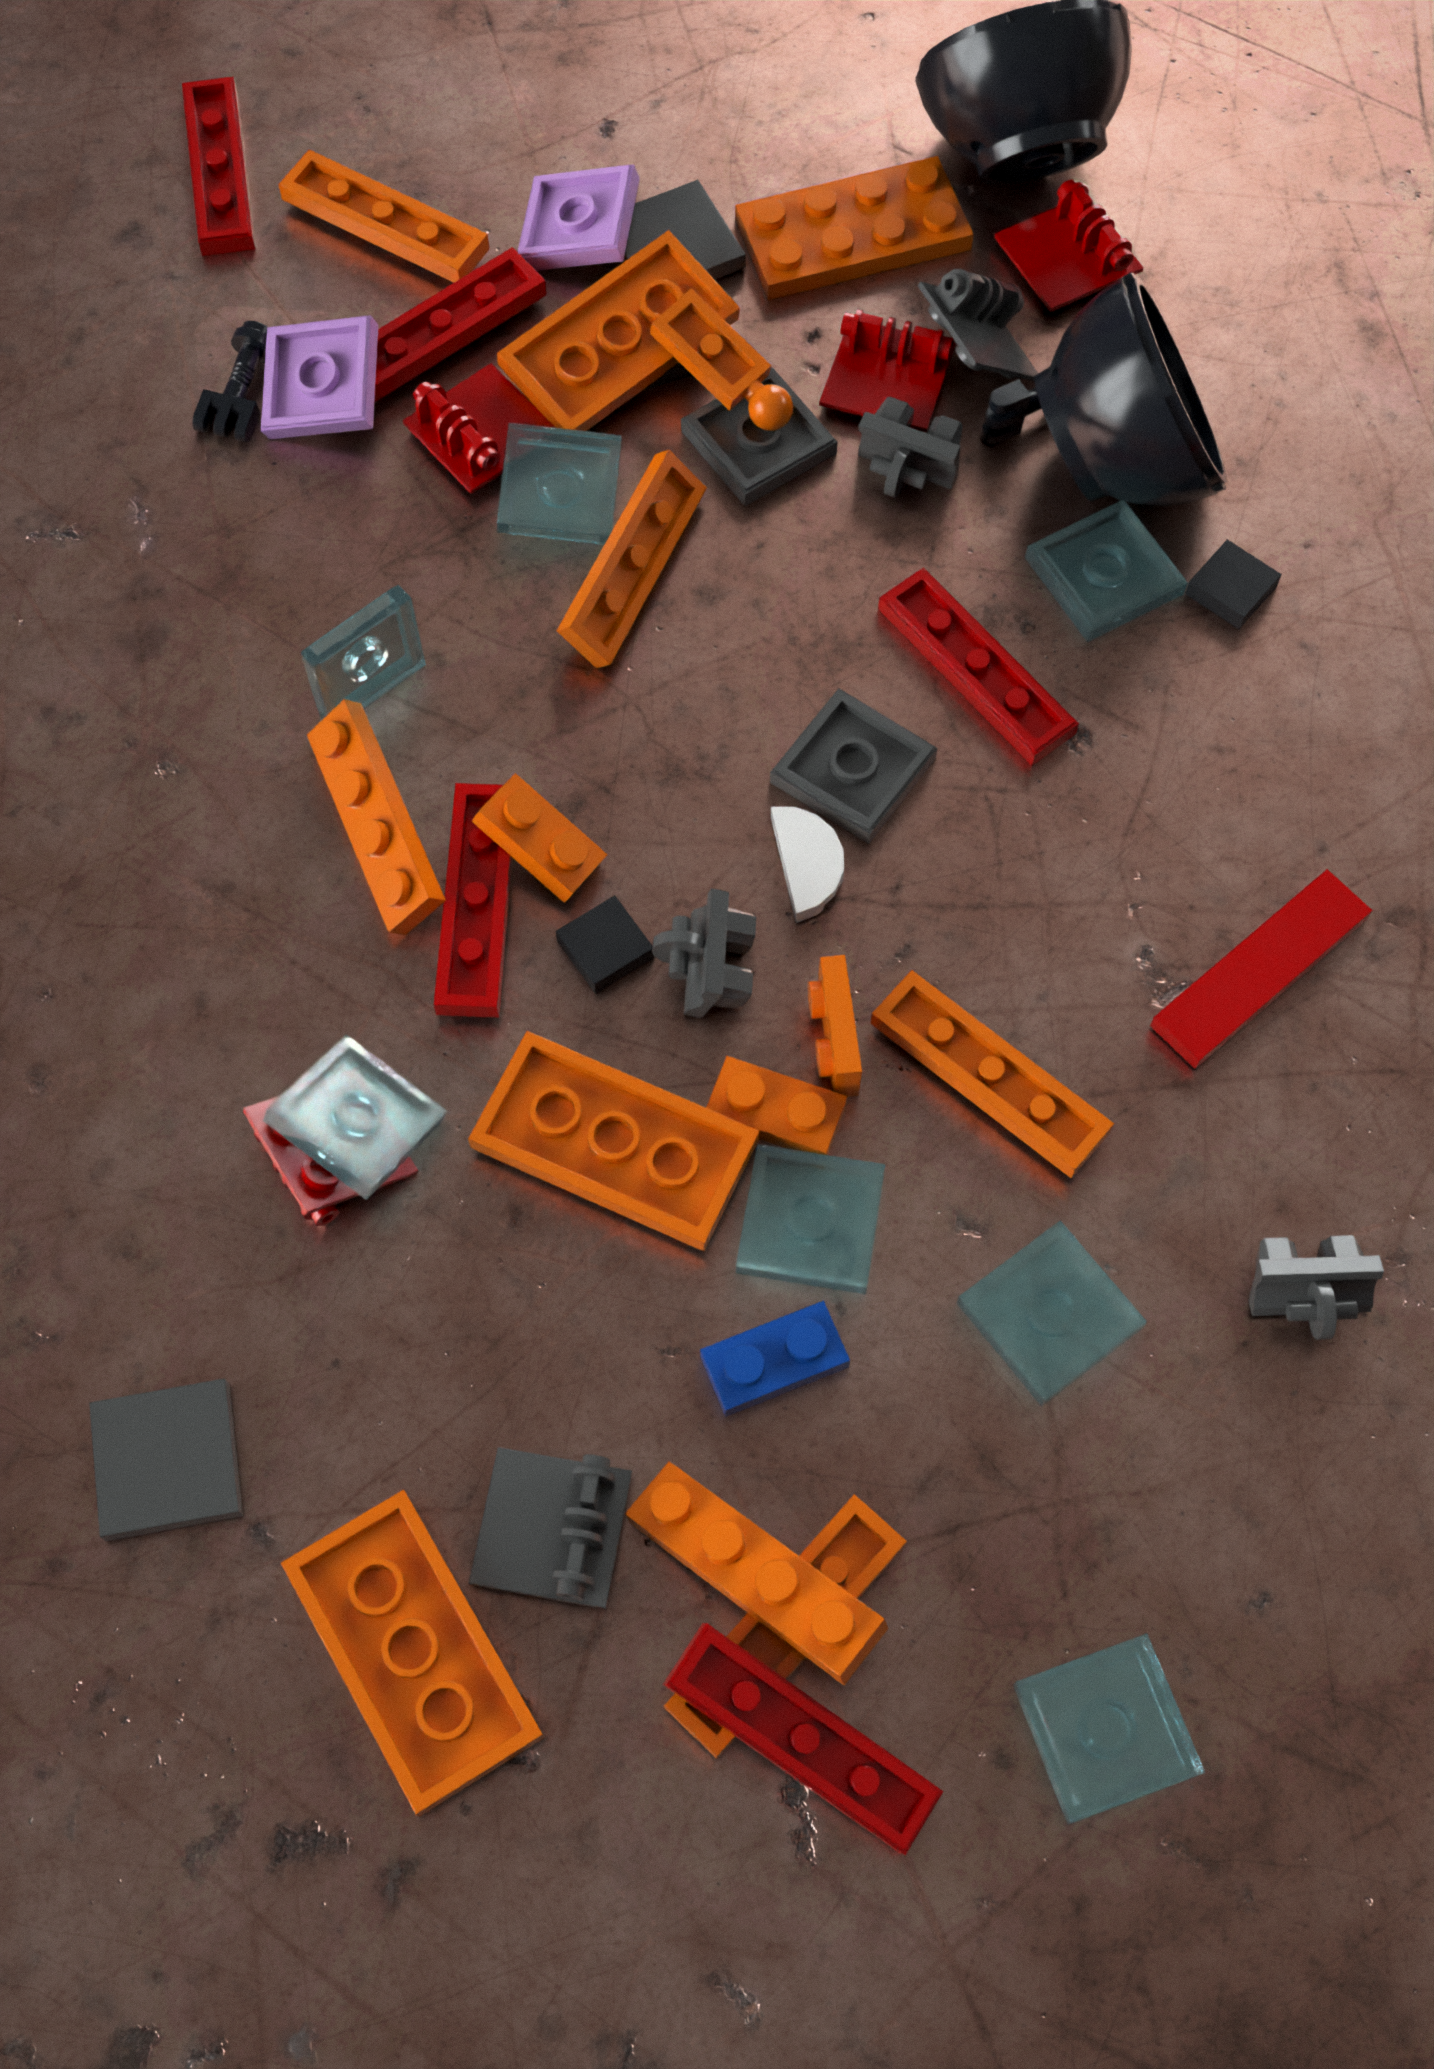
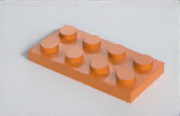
[735,156,974,300]
[497,230,740,444]
[468,1031,759,1252]
[281,1489,545,1817]

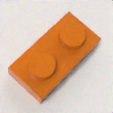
[472,773,608,903]
[808,955,862,1097]
[706,1056,847,1162]

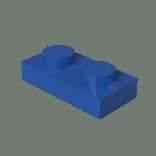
[700,1300,850,1417]

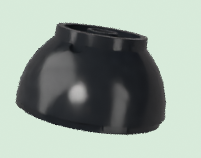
[915,0,1132,185]
[1034,272,1227,506]

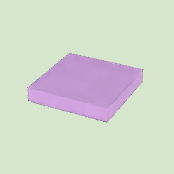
[517,164,640,271]
[261,315,378,440]

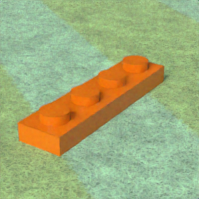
[278,149,490,282]
[556,449,707,668]
[307,699,446,935]
[870,970,1114,1179]
[625,1461,888,1686]
[664,1494,907,1759]

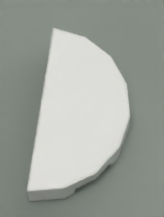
[771,807,844,923]

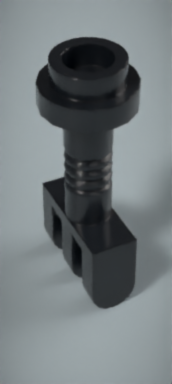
[192,321,268,442]
[980,379,1042,444]

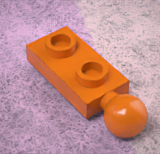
[650,288,793,431]

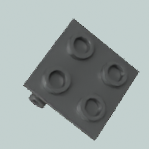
[917,269,1038,381]
[468,1447,632,1609]

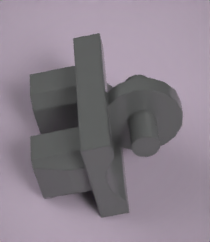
[858,396,963,497]
[652,888,756,1018]
[1248,1235,1384,1340]

